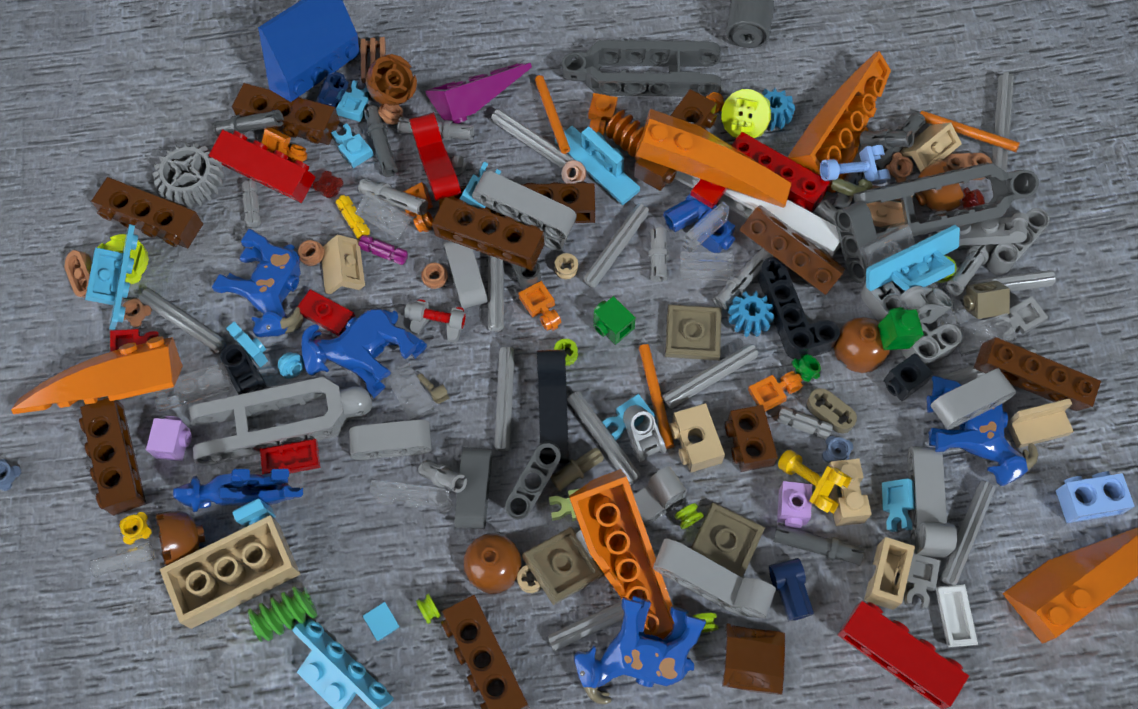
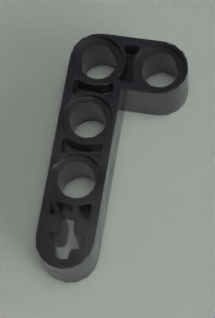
[758,257,840,360]
[537,349,569,464]

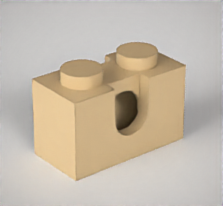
[669,403,725,473]
[828,458,872,526]
[864,537,915,610]

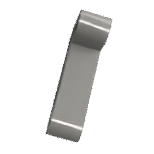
[472,171,577,251]
[861,282,962,368]
[907,446,957,558]
[576,466,687,560]
[653,539,776,618]

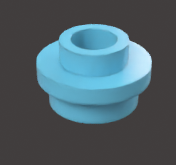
[278,352,304,379]

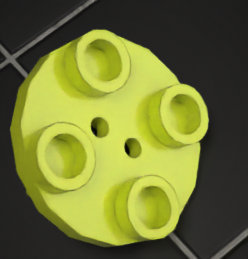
[721,89,771,138]

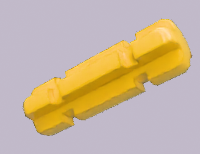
[336,195,370,239]

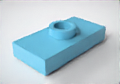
[232,499,276,527]

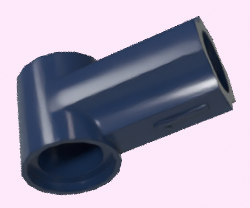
[316,71,349,109]
[769,558,814,622]

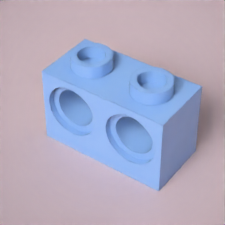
[1056,471,1135,523]

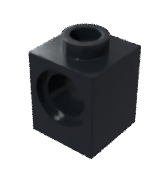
[884,353,934,402]

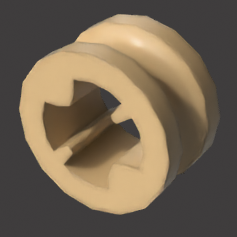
[554,253,578,279]
[517,565,542,593]

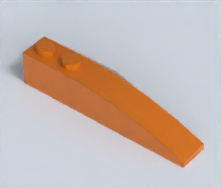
[788,51,891,193]
[636,109,791,208]
[11,336,183,414]
[569,469,674,640]
[1002,527,1138,644]

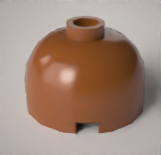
[366,54,417,106]
[915,159,965,212]
[834,317,890,373]
[156,511,205,566]
[464,533,522,594]

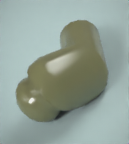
[831,178,873,196]

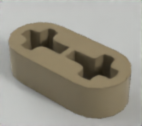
[807,388,857,434]

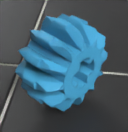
[762,87,795,131]
[728,291,774,337]

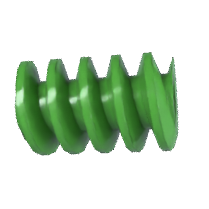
[248,586,317,642]

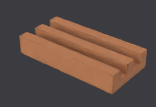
[361,37,386,83]

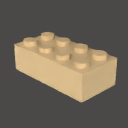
[159,515,301,629]

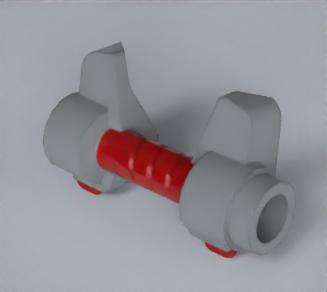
[405,299,466,343]

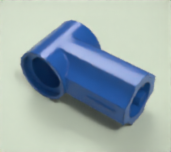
[663,193,719,232]

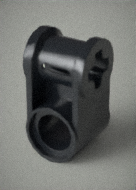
[221,344,267,395]

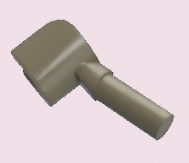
[417,373,450,404]

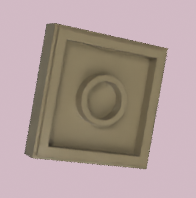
[665,304,722,361]
[690,502,765,578]
[522,527,603,606]

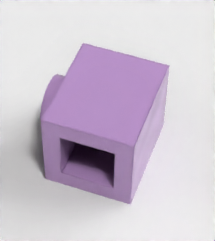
[146,416,191,461]
[777,481,812,528]

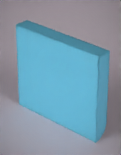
[363,602,400,641]

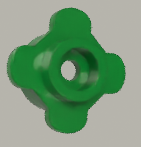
[792,354,821,382]

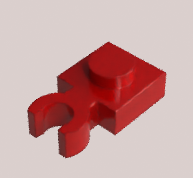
[110,329,160,352]

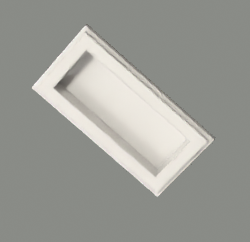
[935,584,978,648]

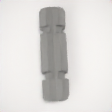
[242,180,261,228]
[777,407,833,439]

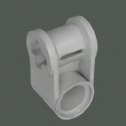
[899,286,953,324]
[623,405,666,463]

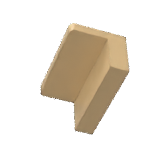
[900,122,962,173]
[321,234,365,294]
[1007,399,1074,448]

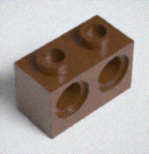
[724,405,778,472]

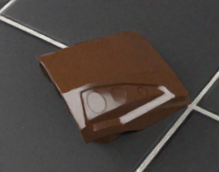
[722,623,785,695]

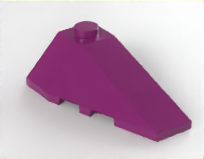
[425,63,532,123]

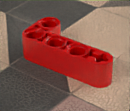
[409,112,461,201]

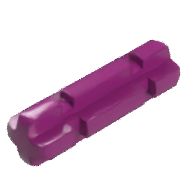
[358,235,408,265]

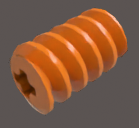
[606,110,645,161]

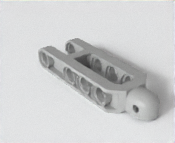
[189,377,373,465]

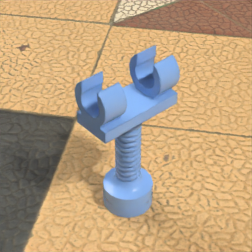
[820,145,891,185]

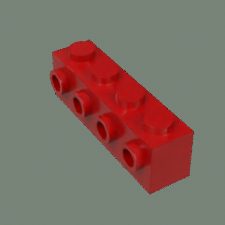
[208,129,316,204]
[731,132,830,213]
[837,601,969,709]

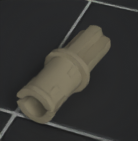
[550,448,604,491]

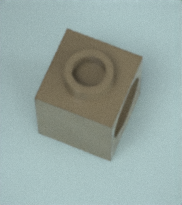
[963,281,1010,319]

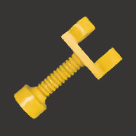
[778,450,852,514]

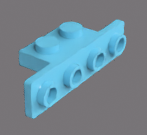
[555,126,640,205]
[85,224,138,330]
[866,225,960,291]
[292,619,394,709]

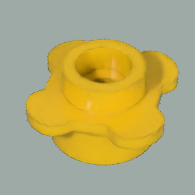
[119,512,152,545]

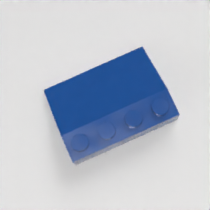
[258,0,360,102]

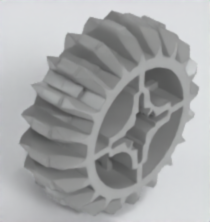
[152,142,224,209]

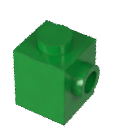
[593,296,636,345]
[877,307,924,350]

